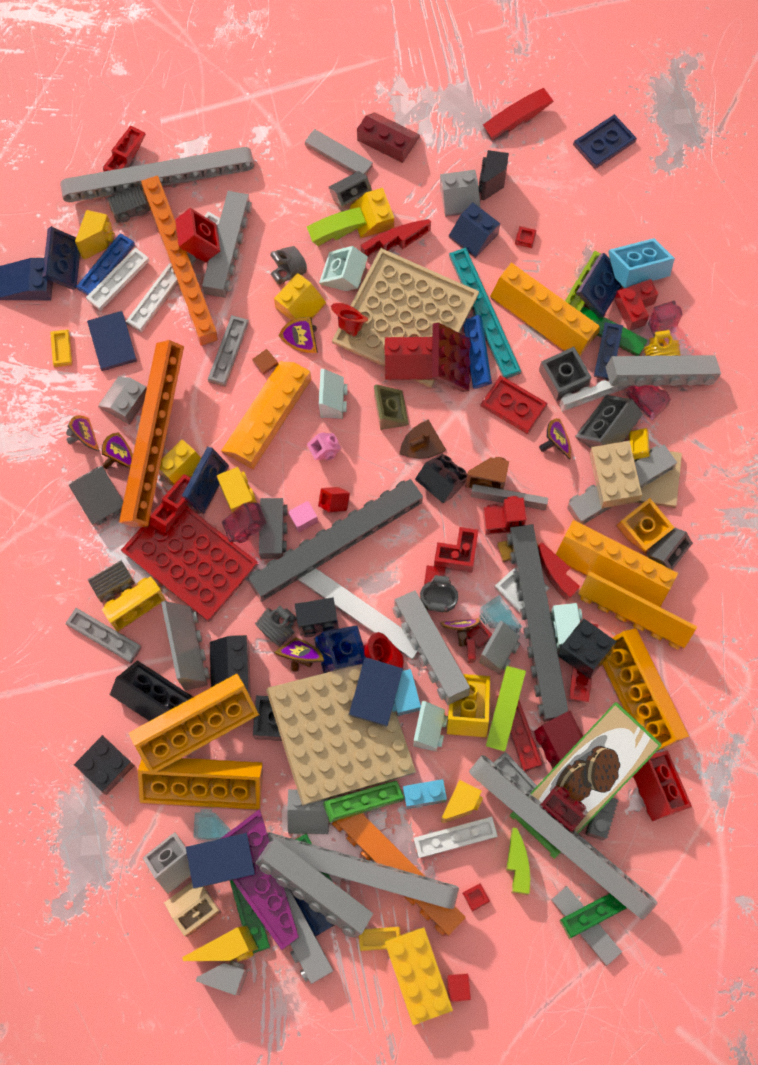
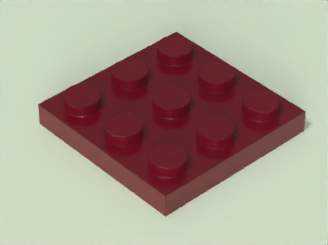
[432,322,471,392]

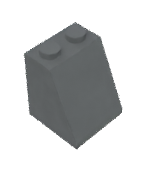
[68,465,123,526]

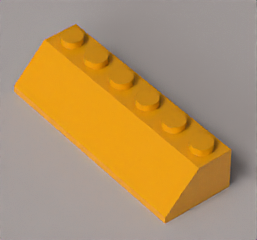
[490,262,600,356]
[221,361,312,469]
[556,520,678,607]
[578,571,698,650]
[603,629,689,752]
[129,674,259,775]
[138,758,263,810]

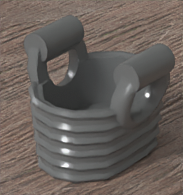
[270,246,307,284]
[420,575,458,612]
[255,606,297,647]

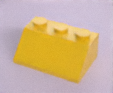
[102,576,166,632]

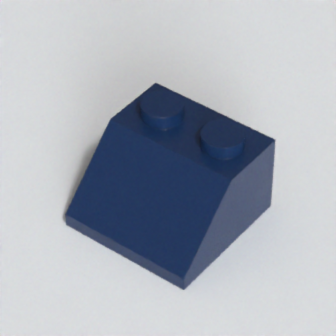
[449,202,500,258]

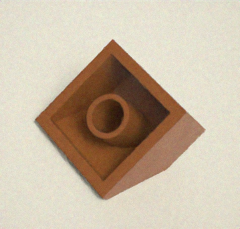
[465,457,510,490]

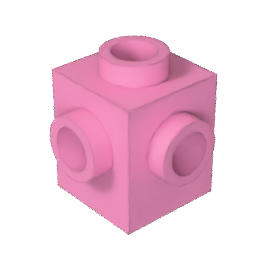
[307,432,341,461]

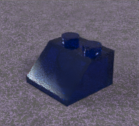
[314,625,365,673]

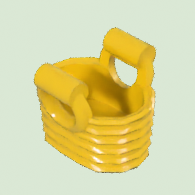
[643,330,681,356]

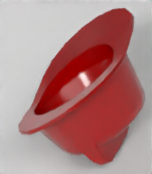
[331,303,368,336]
[363,632,404,668]

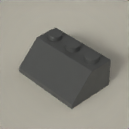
[575,395,643,448]

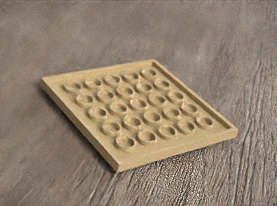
[332,248,479,388]
[266,664,416,806]

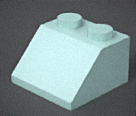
[319,246,368,291]
[319,369,348,419]
[550,603,582,653]
[413,701,448,752]

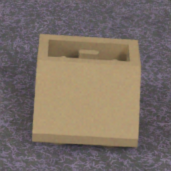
[164,882,222,937]

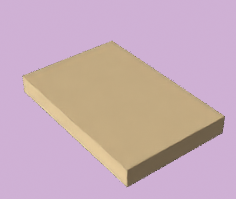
[637,448,682,508]

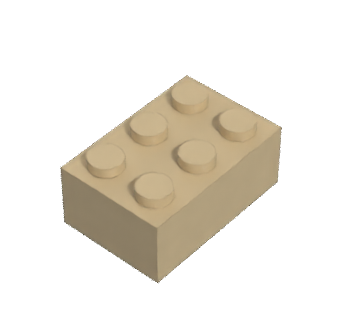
[589,441,642,509]

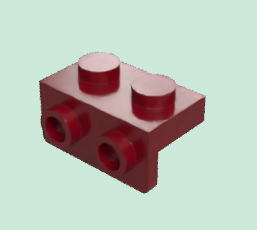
[540,785,588,832]

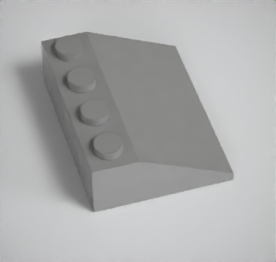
[161,601,210,691]

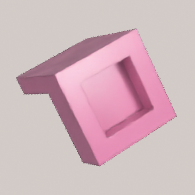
[289,501,318,533]

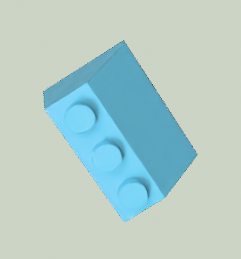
[608,238,675,288]

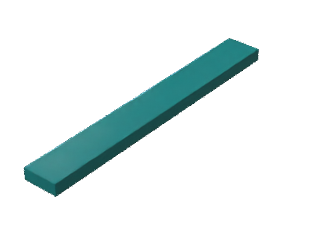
[449,247,521,379]

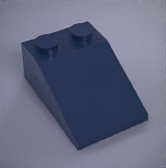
[0,258,53,301]

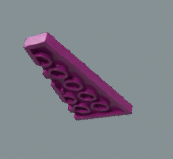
[220,809,299,950]

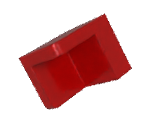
[318,487,350,512]
[447,973,471,1002]

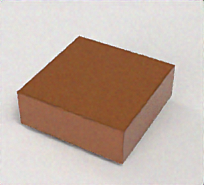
[252,349,278,375]

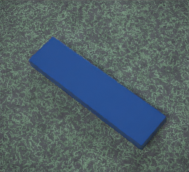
[76,233,135,296]
[463,315,492,389]

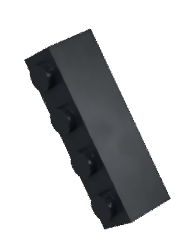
[210,635,251,698]
[109,660,193,721]

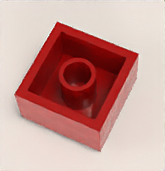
[175,208,220,262]

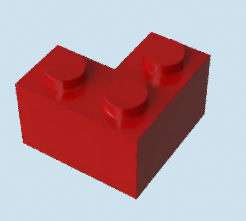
[614,279,659,331]
[483,496,527,535]
[434,527,479,573]

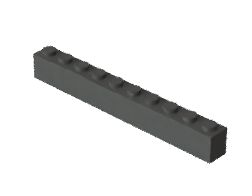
[248,479,423,602]
[506,524,568,722]

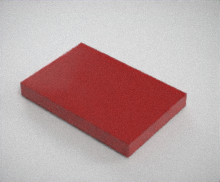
[480,375,548,434]

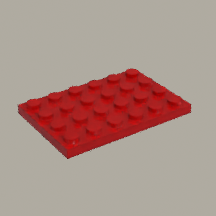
[121,506,259,622]

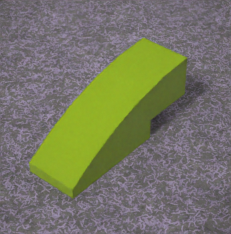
[307,207,367,246]
[506,828,530,895]

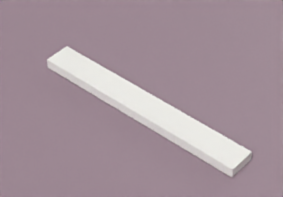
[126,212,220,333]
[298,569,418,660]

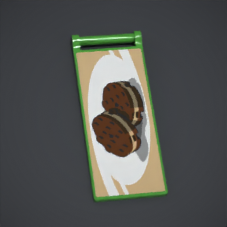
[509,702,662,859]

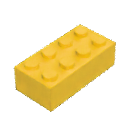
[384,927,453,1025]

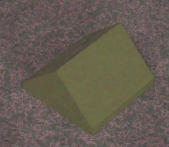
[374,384,409,430]

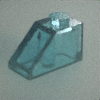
[479,595,522,633]
[193,809,231,840]

